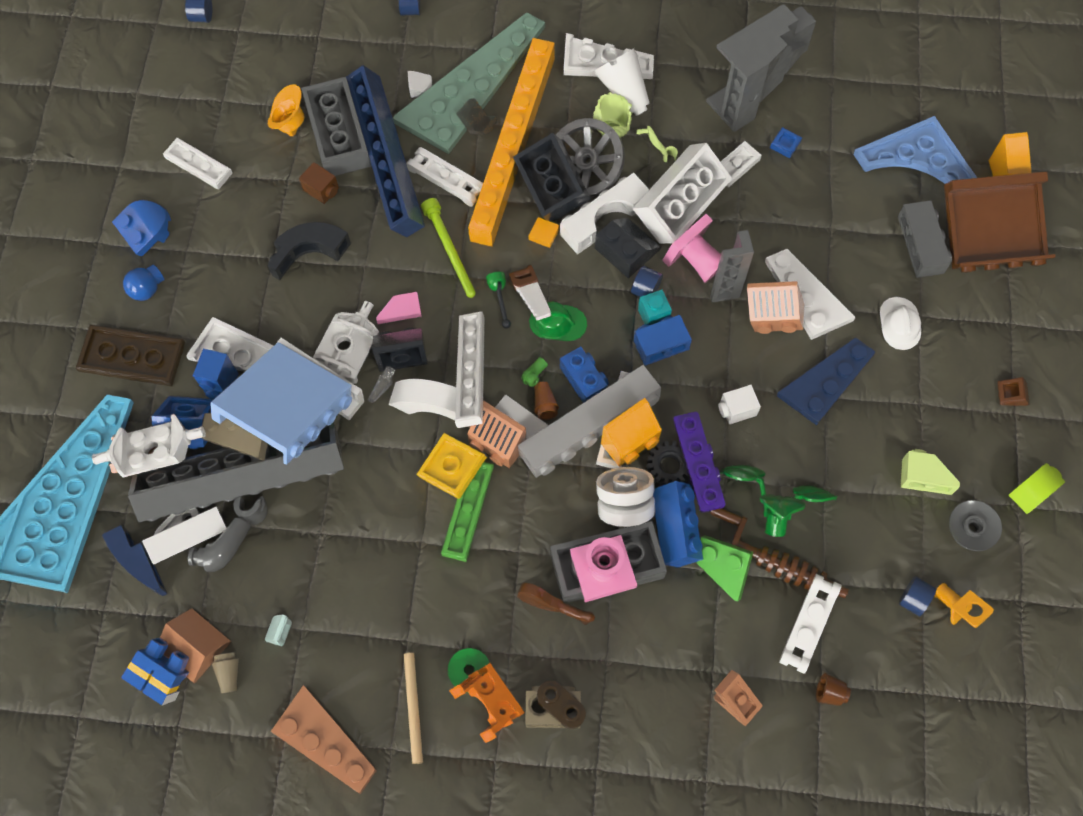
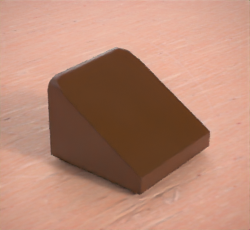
[998,377,1030,406]

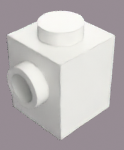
[718,385,761,425]

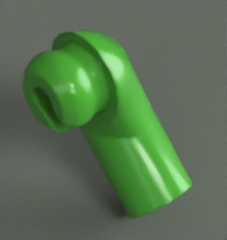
[521,357,548,387]

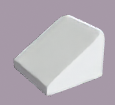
[408,71,432,98]

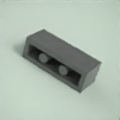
[898,200,952,278]

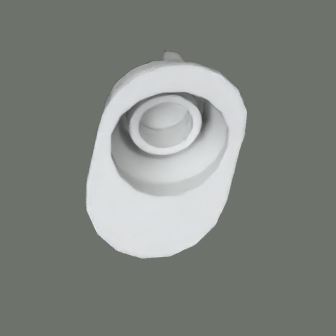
[880,297,921,350]

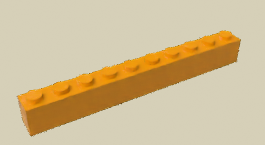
[468,38,555,247]

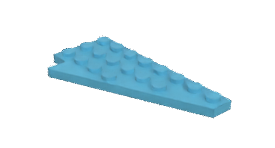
[0,395,134,593]

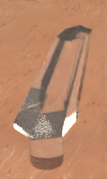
[368,366,395,403]

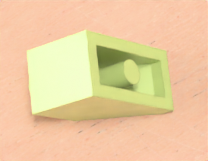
[901,449,960,495]

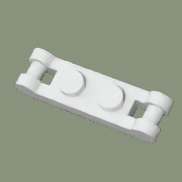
[406,147,483,207]
[779,574,842,674]

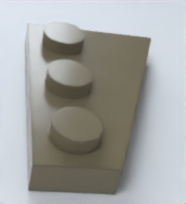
[202,413,268,461]

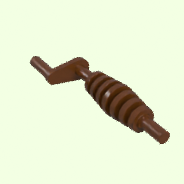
[710,508,849,599]

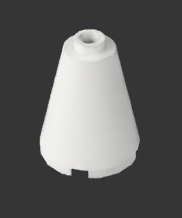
[594,48,649,116]

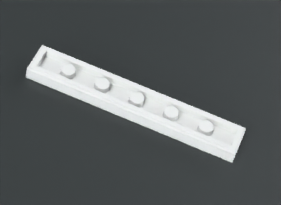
[455,312,485,428]

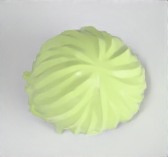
[593,92,632,138]

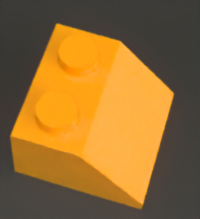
[601,398,662,467]

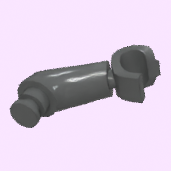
[188,496,267,572]

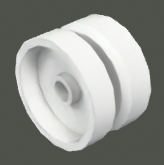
[596,467,655,527]

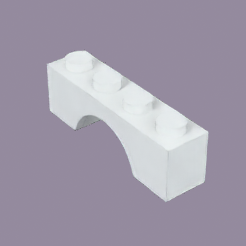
[560,173,649,255]

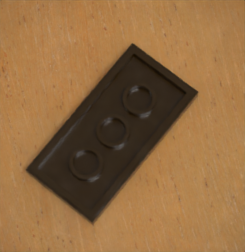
[76,325,185,386]

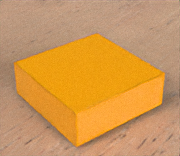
[528,217,559,248]

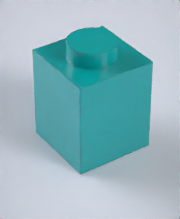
[638,290,672,325]

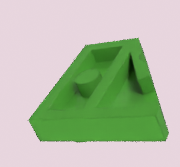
[696,535,753,601]

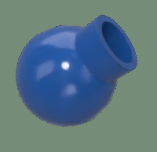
[123,264,164,301]

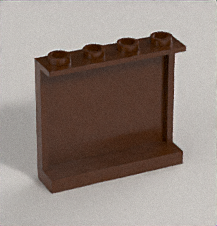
[944,172,1055,273]

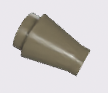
[211,652,239,694]

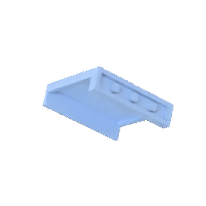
[211,342,352,465]

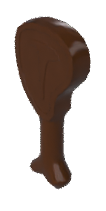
[517,583,595,625]

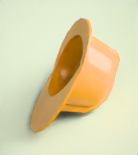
[267,85,305,136]

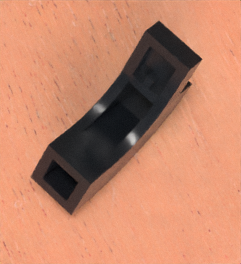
[267,222,351,280]

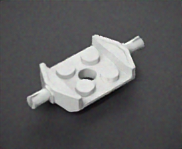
[313,301,380,384]
[92,414,206,477]

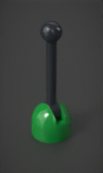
[486,271,511,329]

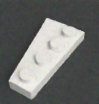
[564,33,654,79]
[765,249,855,340]

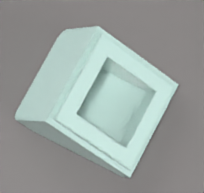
[265,615,292,646]

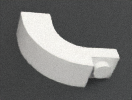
[389,379,470,428]

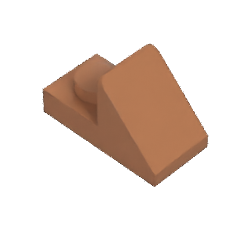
[714,670,762,726]

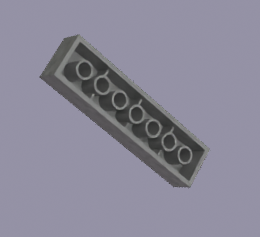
[128,422,344,522]

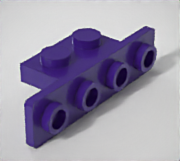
[673,412,726,513]

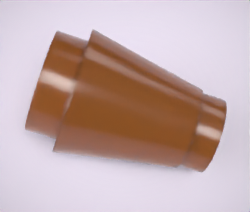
[534,382,559,420]

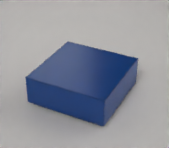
[770,127,802,158]

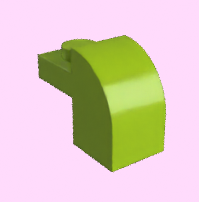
[1009,463,1065,514]

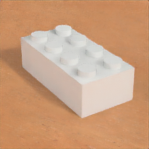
[632,143,732,244]

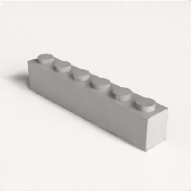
[517,365,661,478]

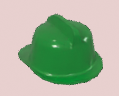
[529,301,587,341]

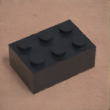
[513,133,591,222]

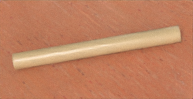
[403,653,423,764]

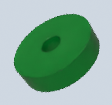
[448,648,490,693]

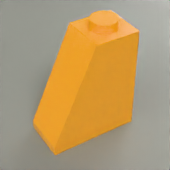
[988,132,1031,176]

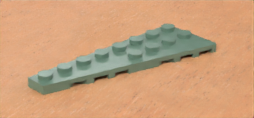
[393,12,545,154]

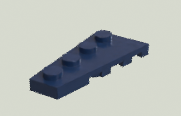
[777,338,875,426]

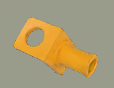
[934,583,994,628]

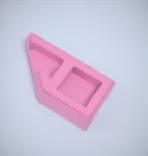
[376,292,422,324]

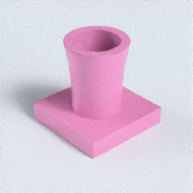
[662,214,721,283]
[570,535,637,602]

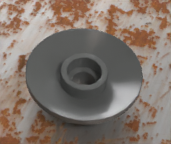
[949,500,1002,551]

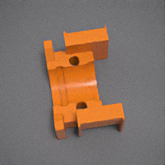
[449,663,525,743]

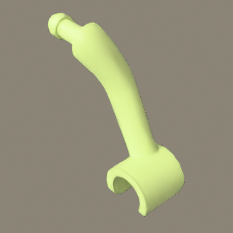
[636,126,678,162]

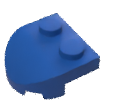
[112,200,171,257]

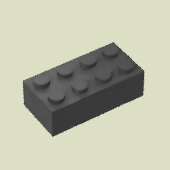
[301,77,371,176]
[550,521,667,603]

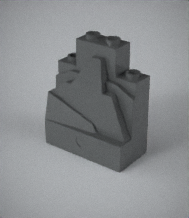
[706,4,816,132]

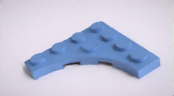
[853,116,977,184]

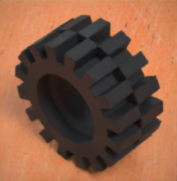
[646,441,690,487]

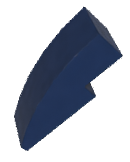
[102,525,167,596]

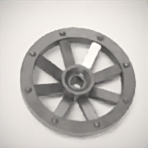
[556,118,625,197]

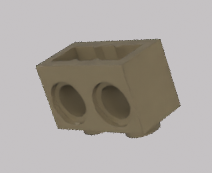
[525,686,581,728]

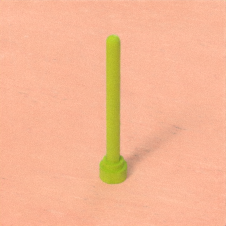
[420,198,476,298]

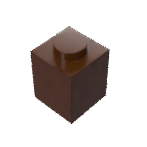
[299,162,339,204]

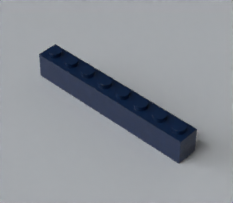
[346,65,425,237]

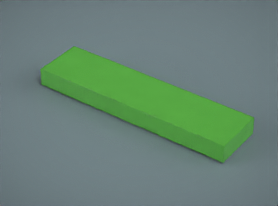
[441,462,494,562]

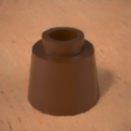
[816,673,851,706]

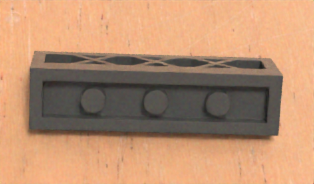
[710,230,754,302]

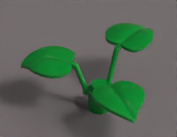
[719,465,838,537]

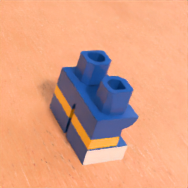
[121,638,189,705]

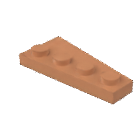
[271,685,377,794]

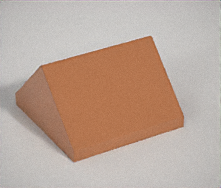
[160,608,231,684]

